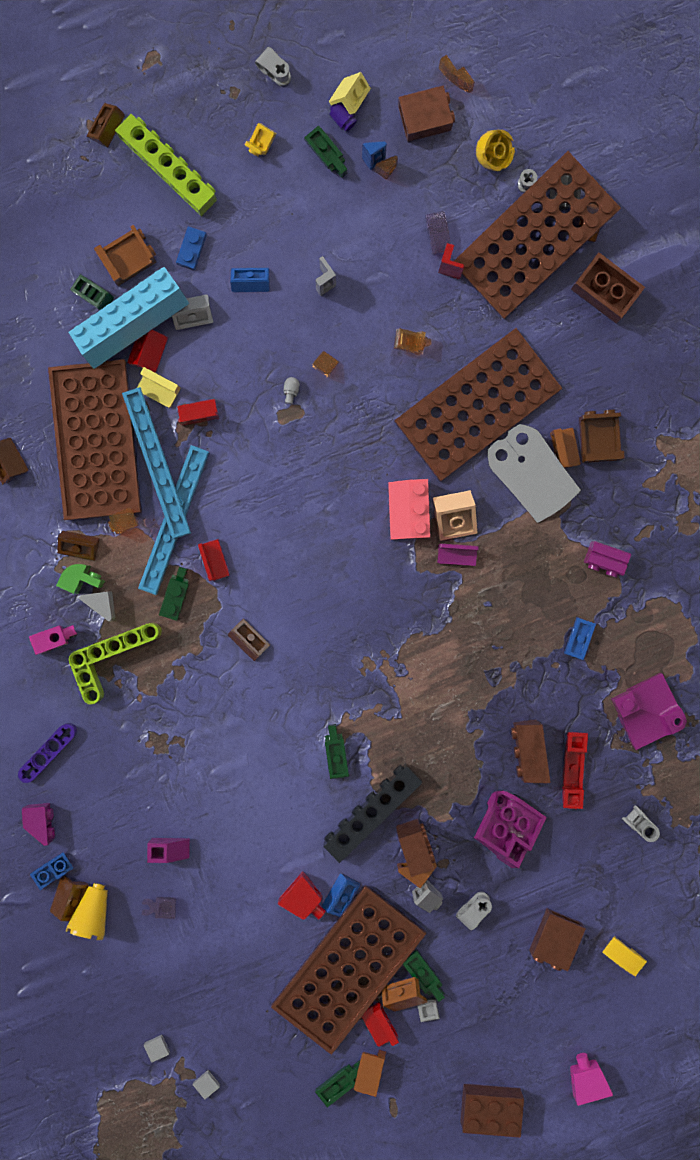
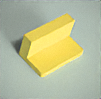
[329,72,371,114]
[137,367,181,408]

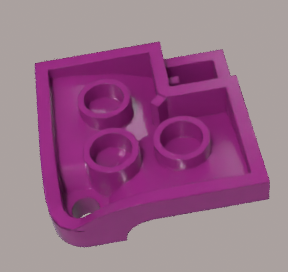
[611,673,687,750]
[474,791,547,868]

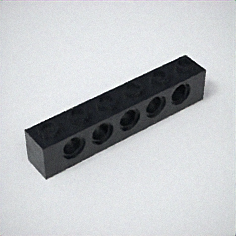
[323,763,423,863]

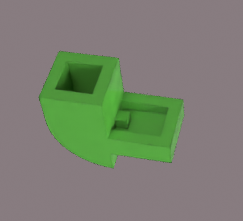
[56,564,105,594]

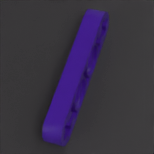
[18,723,77,783]

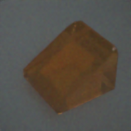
[375,155,398,179]
[312,351,339,377]

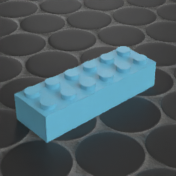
[69,267,189,369]

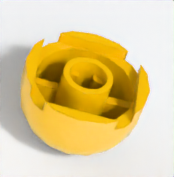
[476,129,515,171]

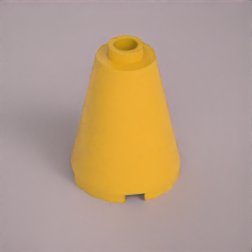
[66,883,108,940]

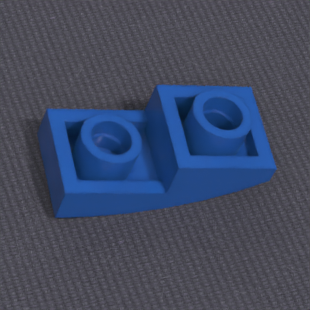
[30,852,73,890]

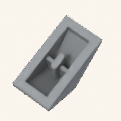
[79,591,115,622]

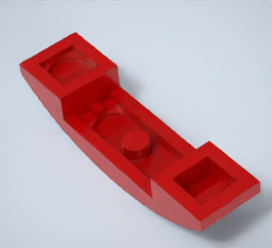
[563,732,588,809]

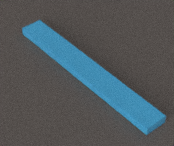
[122,387,191,539]
[138,445,210,595]

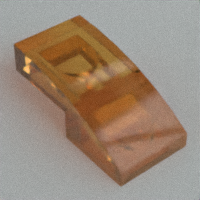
[439,55,475,93]

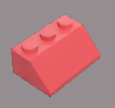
[388,479,430,540]

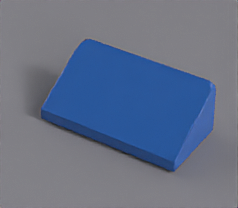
[362,141,387,170]
[230,268,270,292]
[322,873,361,917]

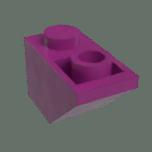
[22,803,55,846]
[147,838,190,863]

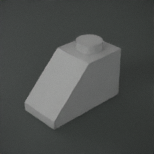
[412,880,443,913]

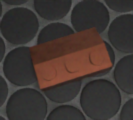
[511,719,550,783]

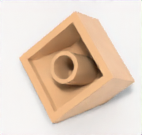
[433,491,477,541]

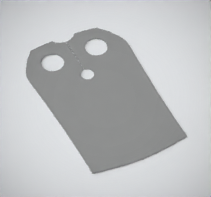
[488,424,581,523]

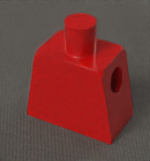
[278,871,326,920]

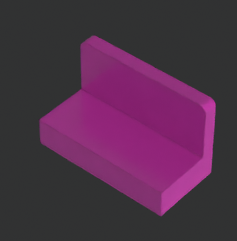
[437,544,479,566]

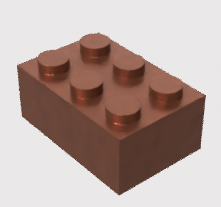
[571,252,645,323]
[396,819,436,877]
[460,1084,524,1138]

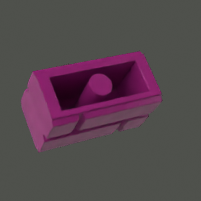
[584,541,631,578]

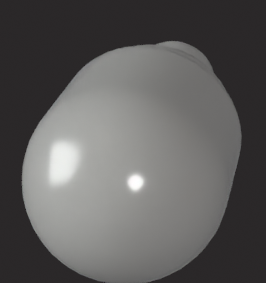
[283,377,300,404]

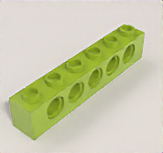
[115,114,217,217]

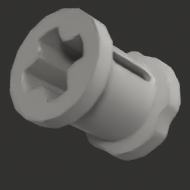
[517,169,537,193]

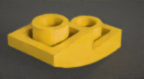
[603,936,647,976]

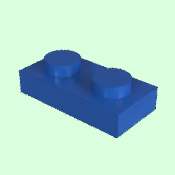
[176,226,207,270]
[564,617,596,660]

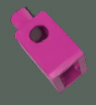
[29,625,77,655]
[570,1053,613,1106]

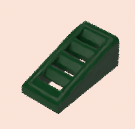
[70,274,114,310]

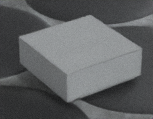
[417,997,440,1022]
[144,1035,170,1063]
[193,1070,220,1099]

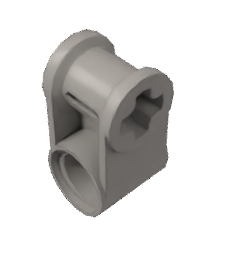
[255,47,291,86]
[622,805,660,842]
[456,892,492,930]

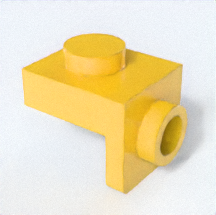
[245,123,277,156]

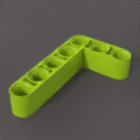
[69,623,162,704]

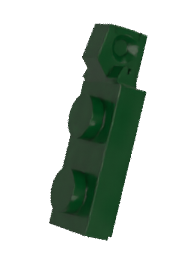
[304,126,348,178]
[159,567,189,621]
[324,724,349,779]
[403,949,445,1002]
[315,1060,360,1107]

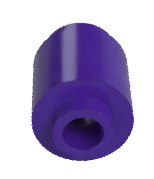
[329,102,357,132]

